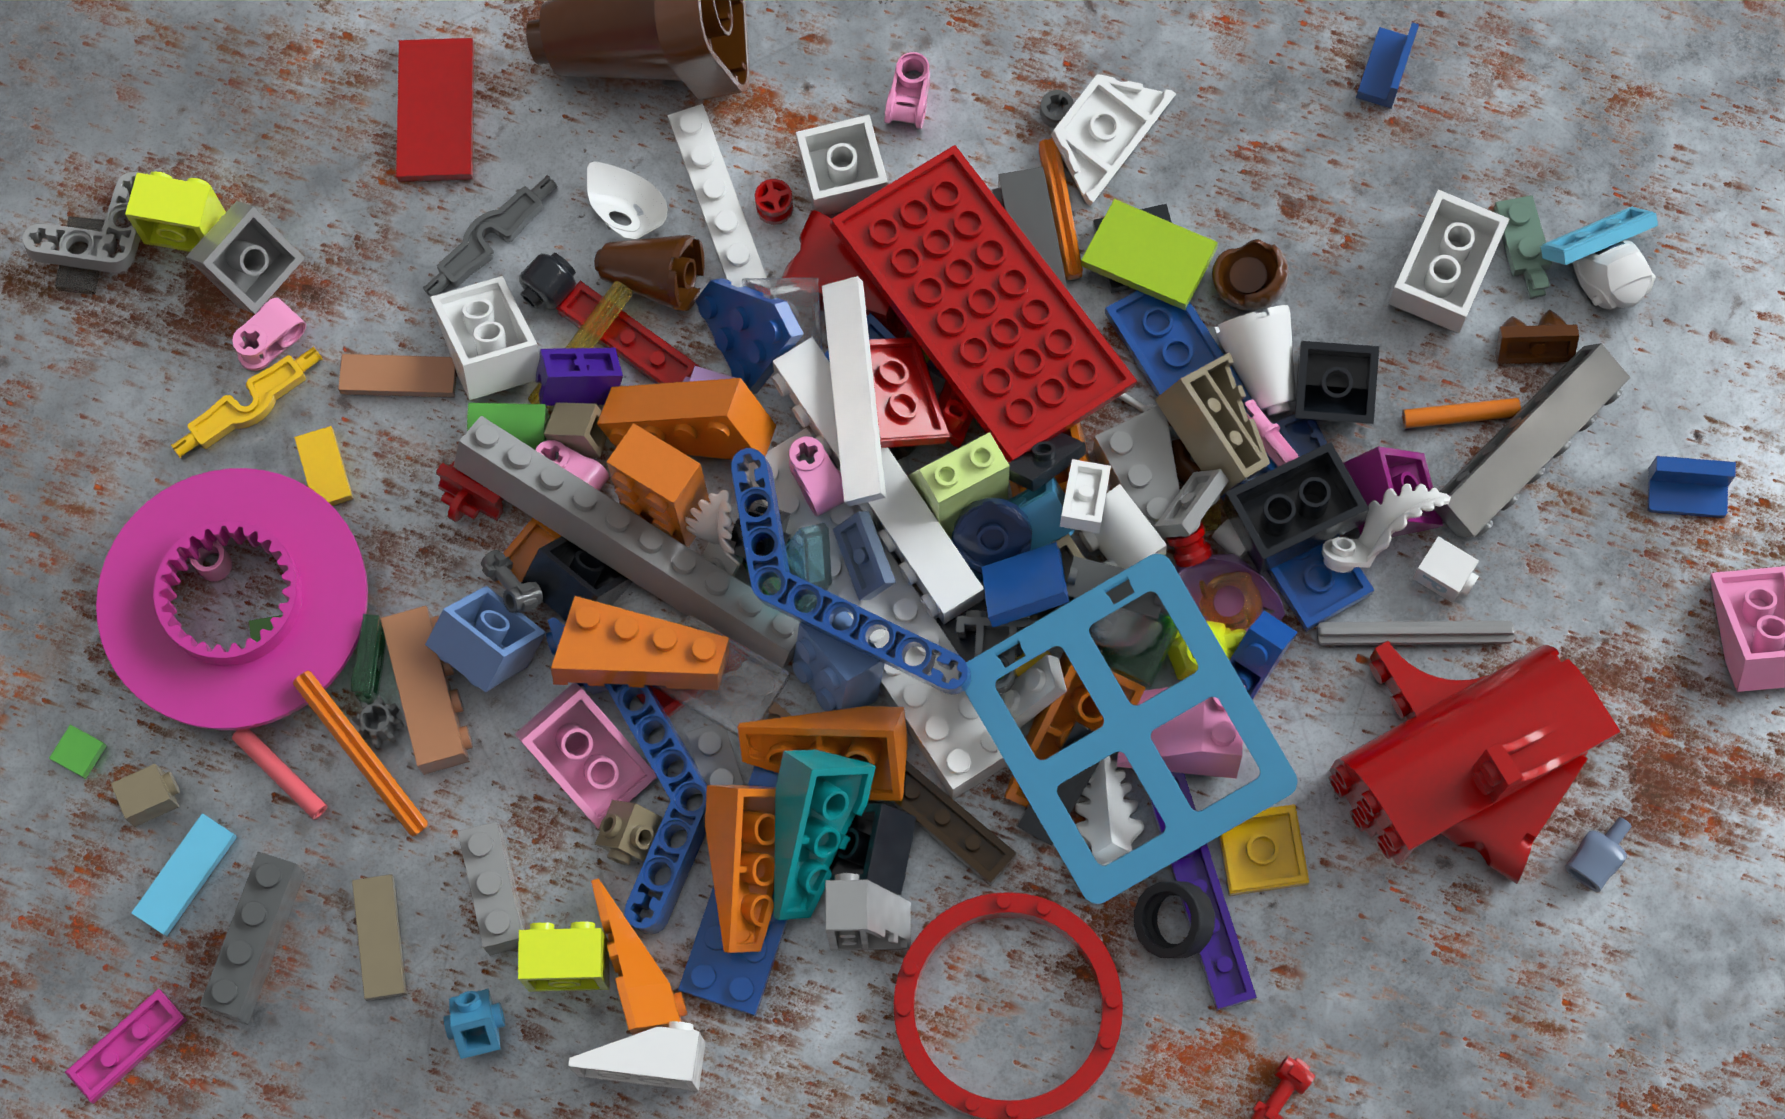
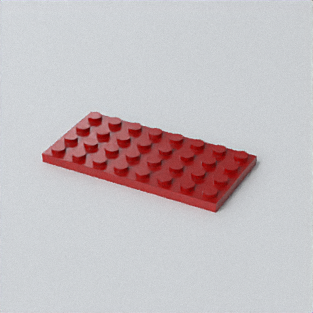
[830,145,1137,463]

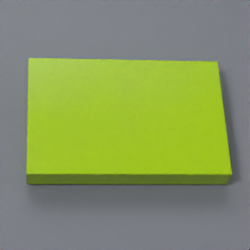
[1081,199,1218,310]

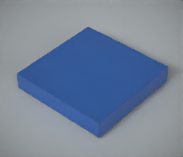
[982,542,1069,627]

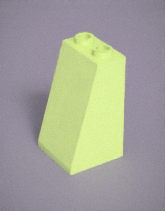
[908,432,1010,540]

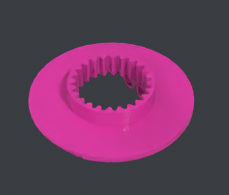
[96,468,368,731]

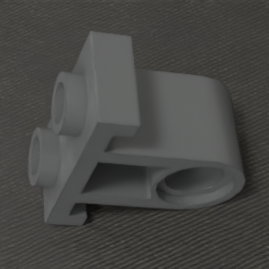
[956,610,1037,695]

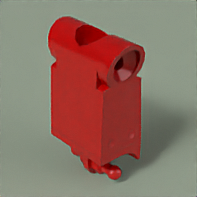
[774,210,909,338]
[1441,751,1588,884]

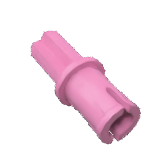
[1244,399,1299,467]

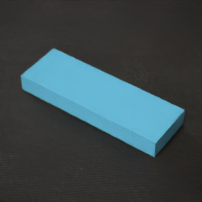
[1540,206,1658,265]
[132,813,237,937]

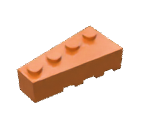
[597,378,777,460]

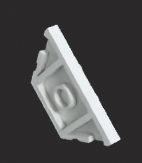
[1051,74,1176,206]

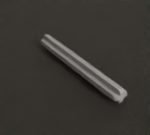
[1317,621,1515,645]

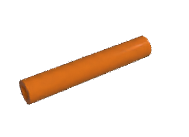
[1402,398,1521,429]

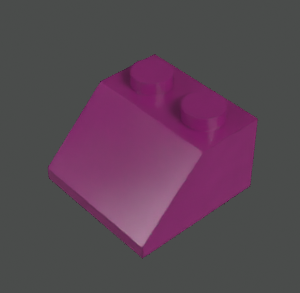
[1343,446,1444,537]

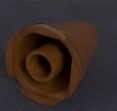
[594,235,705,311]

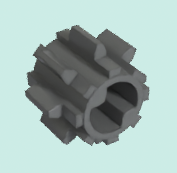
[352,696,404,748]

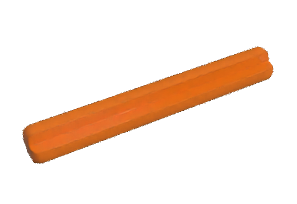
[1038,138,1083,280]

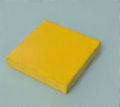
[1218,804,1310,896]

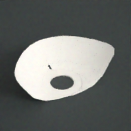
[587,161,668,240]

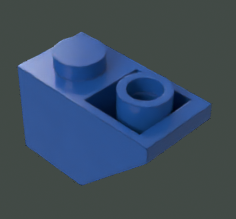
[1229,610,1297,700]

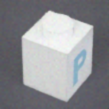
[1413,536,1479,603]

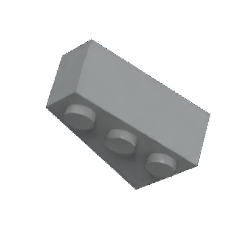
[1093,406,1180,541]
[825,873,911,951]

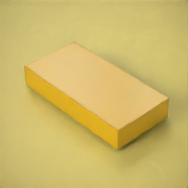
[294,426,354,506]

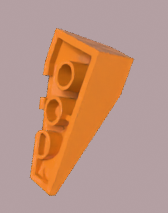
[591,878,688,1035]

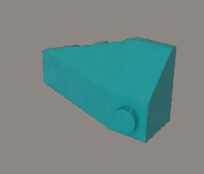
[774,750,876,920]

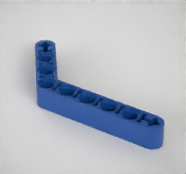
[731,448,971,695]
[605,684,707,935]

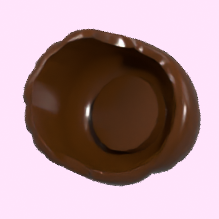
[1212,239,1289,311]

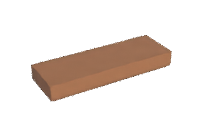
[338,354,457,398]

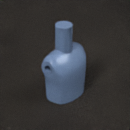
[1565,817,1632,892]

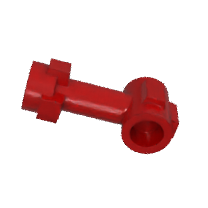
[1250,1055,1315,1119]

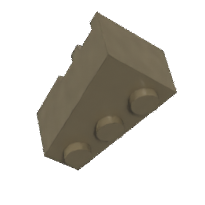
[1155,352,1270,497]

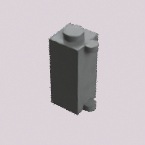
[1066,556,1168,623]

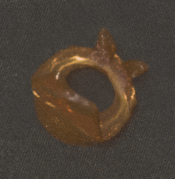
[1199,571,1263,631]

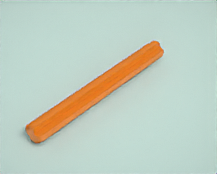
[293,670,428,836]

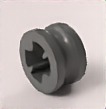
[1040,90,1074,128]

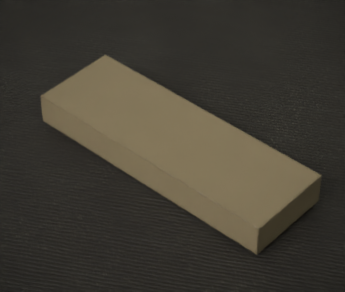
[352,874,407,1001]

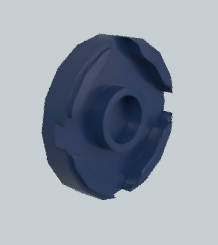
[953,498,1032,574]

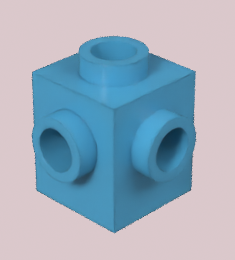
[443,988,505,1059]

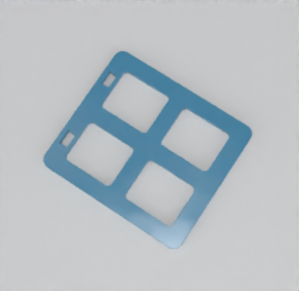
[958,554,1298,904]

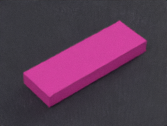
[65,988,188,1104]

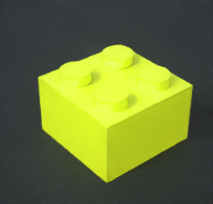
[125,171,226,252]
[518,922,610,992]

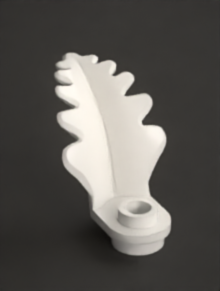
[1322,484,1451,573]
[685,490,743,577]
[1075,756,1144,865]

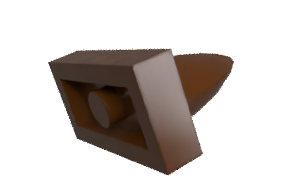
[1495,309,1580,364]

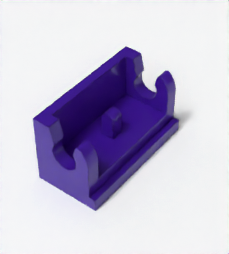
[536,348,623,406]

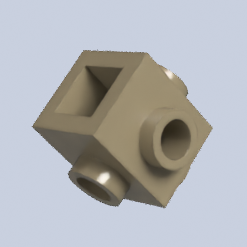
[595,800,663,866]

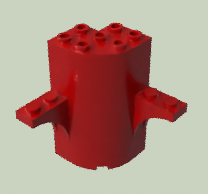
[1329,641,1621,865]

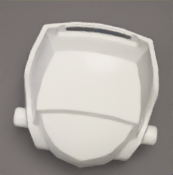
[1572,240,1656,310]

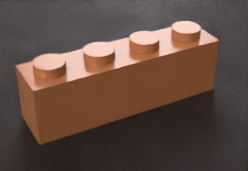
[380,605,473,775]

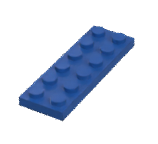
[678,766,788,1017]

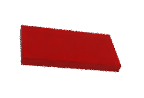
[396,38,475,182]

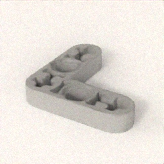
[22,172,141,273]

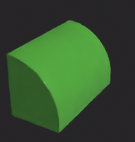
[467,403,550,450]

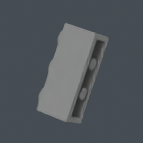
[457,821,526,956]

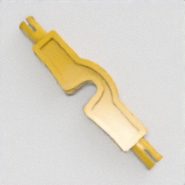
[171,346,323,458]

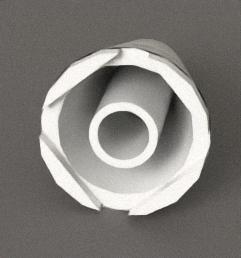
[1214,305,1296,416]

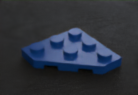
[695,278,804,395]

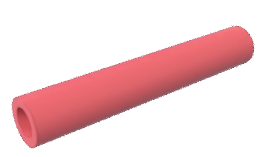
[232,729,328,820]

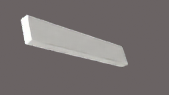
[822,276,886,506]

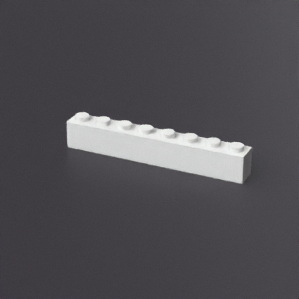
[771,337,984,624]

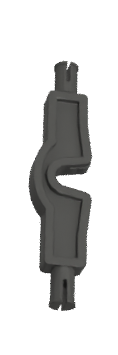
[423,175,558,297]

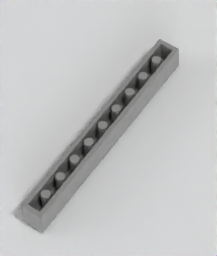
[454,416,801,675]

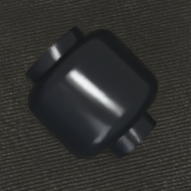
[519,253,576,309]

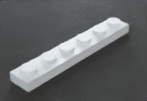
[668,104,774,299]

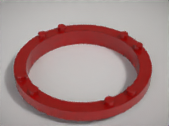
[894,892,1123,1119]

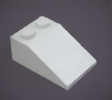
[430,276,539,400]
[568,1021,705,1092]

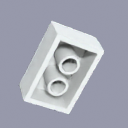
[1388,190,1509,333]

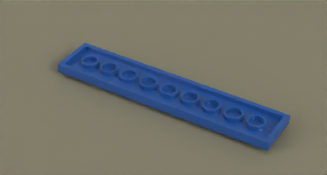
[1105,290,1374,632]

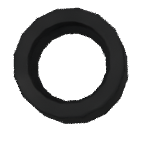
[1134,881,1215,959]

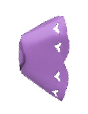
[1150,554,1285,643]

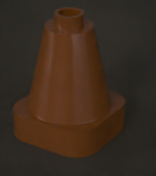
[526,0,750,100]

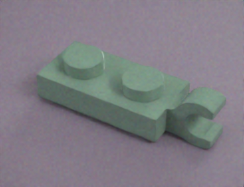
[1493,195,1552,299]

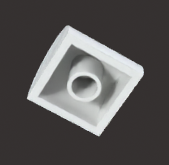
[1079,484,1167,569]

